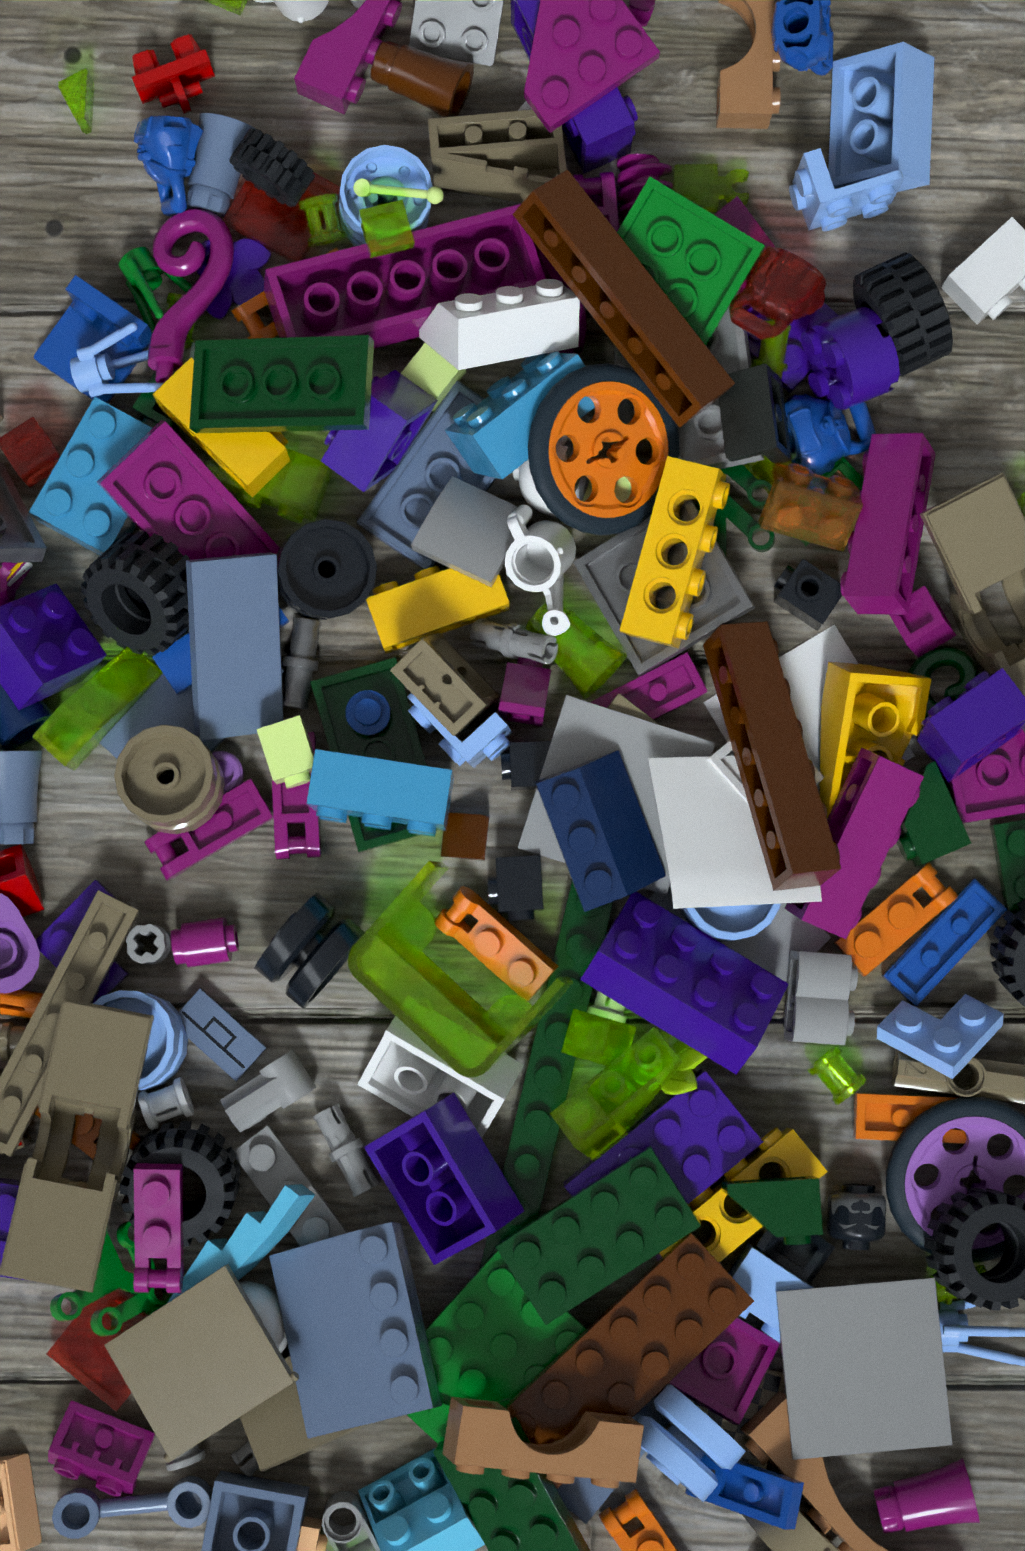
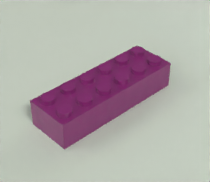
[264,204,546,349]

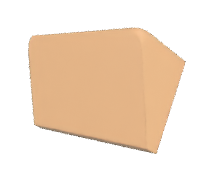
[0,1453,42,1551]

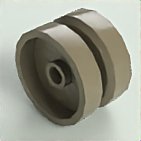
[114,725,225,834]

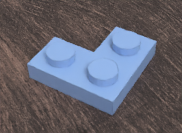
[877,994,1004,1079]

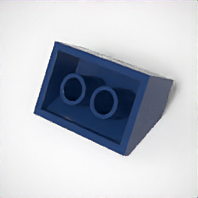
[534,750,666,912]

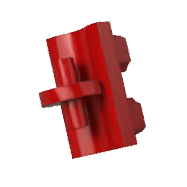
[132,34,215,114]

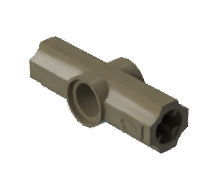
[892,1049,1025,1104]

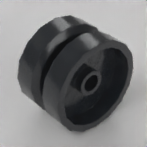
[276,519,377,620]
[254,893,367,1009]

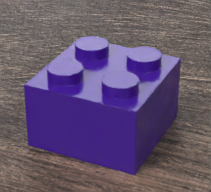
[321,370,438,492]
[0,583,107,710]
[917,668,1025,783]

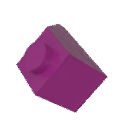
[498,657,551,727]

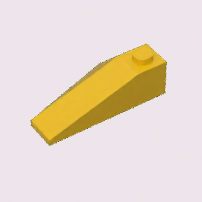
[819,662,931,818]

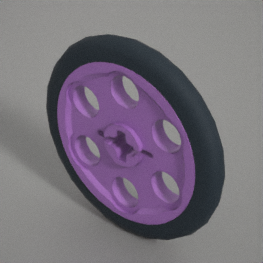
[886,1097,1025,1263]

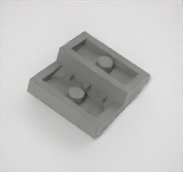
[411,476,529,588]

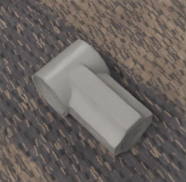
[220,1050,317,1132]

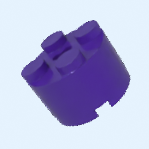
[801,307,900,410]

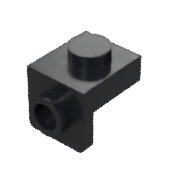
[756,1226,835,1285]

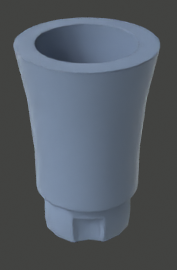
[186,113,255,218]
[0,751,43,844]

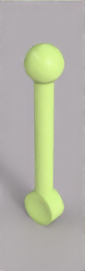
[353,179,444,204]

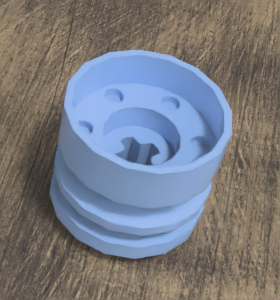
[339,145,433,246]

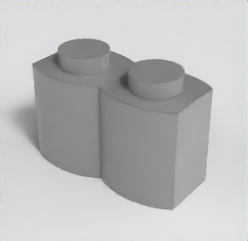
[784,950,858,1045]

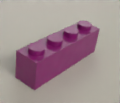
[840,433,936,615]
[784,747,924,939]

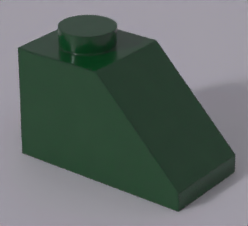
[897,761,972,867]
[722,1176,823,1245]

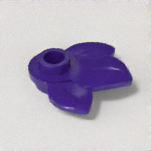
[196,238,271,320]

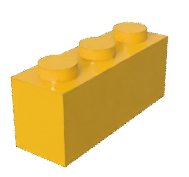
[153,357,290,498]
[366,566,510,654]

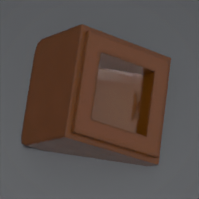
[441,812,490,861]

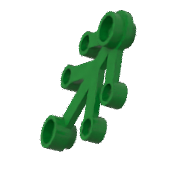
[50,1221,173,1336]

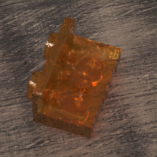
[758,463,863,552]

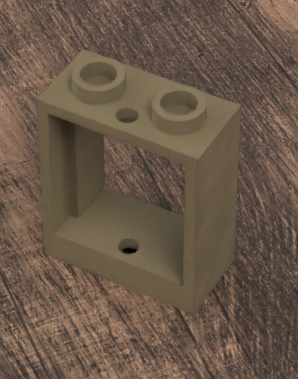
[390,632,500,736]

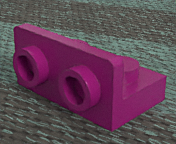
[48,1400,155,1497]

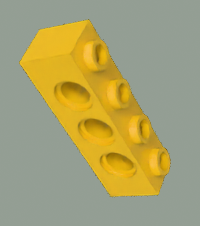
[619,456,730,649]
[658,1127,828,1262]

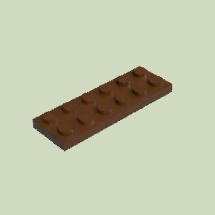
[504,1233,754,1489]

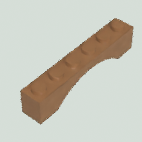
[740,1391,892,1551]

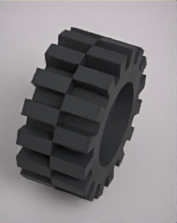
[229,128,315,207]

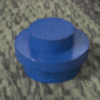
[346,690,391,735]

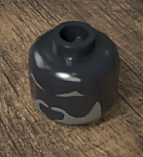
[827,1183,886,1250]

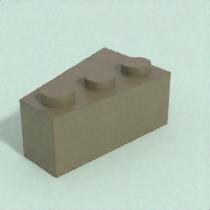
[428,110,566,203]

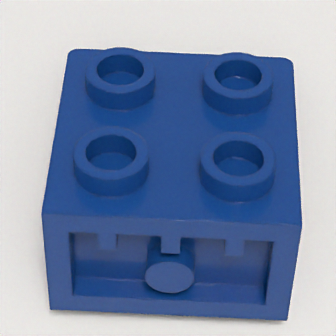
[34,275,152,404]

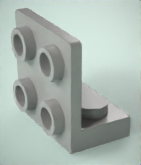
[409,0,504,66]

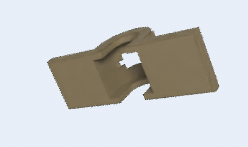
[919,472,1025,733]
[0,998,154,1293]

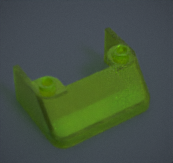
[348,861,574,1077]

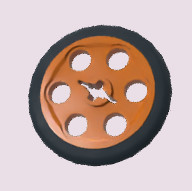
[528,363,680,536]

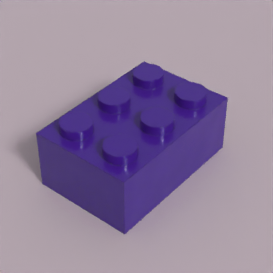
[364,1093,525,1265]

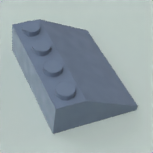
[269,1222,442,1438]

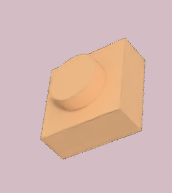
[297,1516,328,1551]

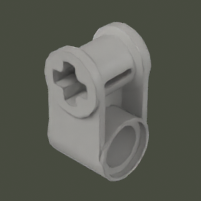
[322,1491,380,1551]

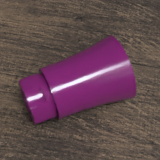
[873,1458,980,1534]

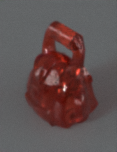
[729,246,827,340]

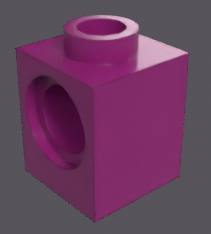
[890,586,957,658]

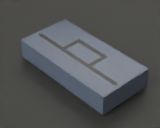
[178,988,267,1082]

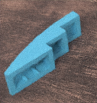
[167,1184,316,1303]

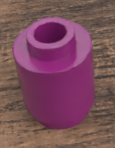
[171,917,239,968]

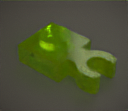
[673,164,749,212]

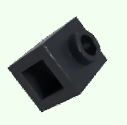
[773,559,842,631]
[488,855,544,921]

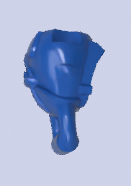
[772,0,834,76]
[134,115,203,217]
[785,394,876,477]

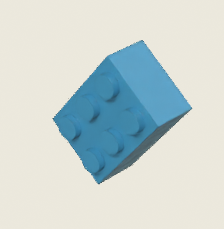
[445,351,595,479]
[29,397,152,555]
[306,749,454,837]

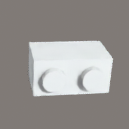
[941,217,1025,325]

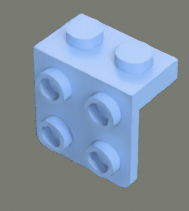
[789,148,904,231]
[407,693,513,768]

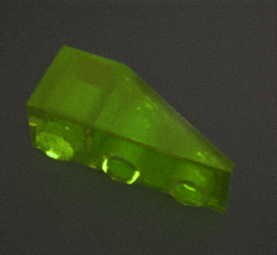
[202,449,333,523]
[32,647,162,771]
[550,1027,682,1160]

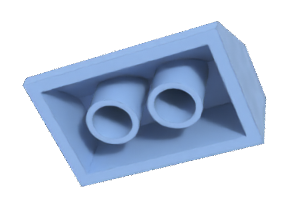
[828,42,934,192]

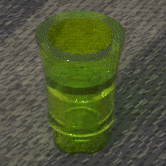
[525,603,627,699]

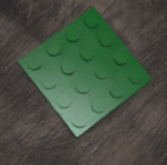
[407,1250,587,1444]

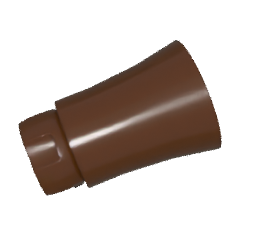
[371,41,474,117]

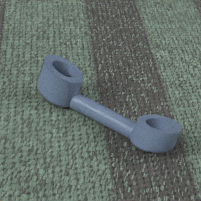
[52,1476,212,1539]

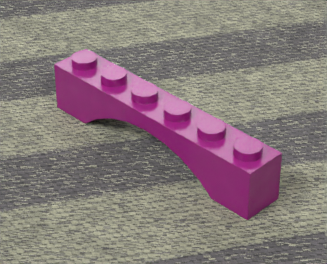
[294,0,402,115]

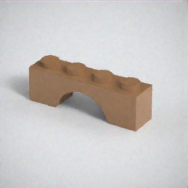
[716,0,781,129]
[442,1397,644,1488]

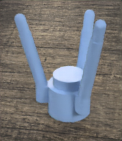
[70,322,164,398]
[938,1300,1025,1367]

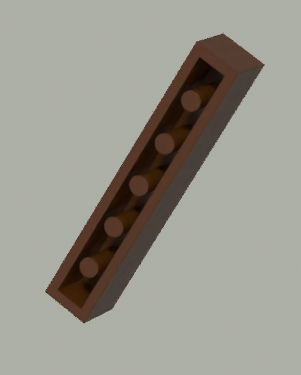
[512,169,735,428]
[703,621,841,891]

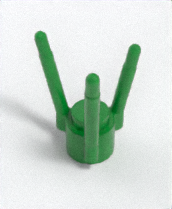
[118,247,192,333]

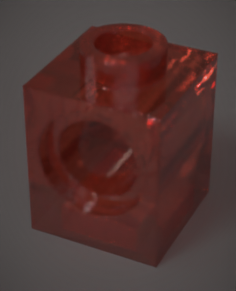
[0,417,61,488]

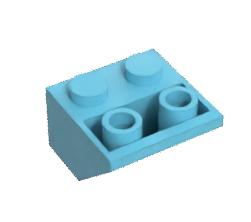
[358,1448,485,1551]

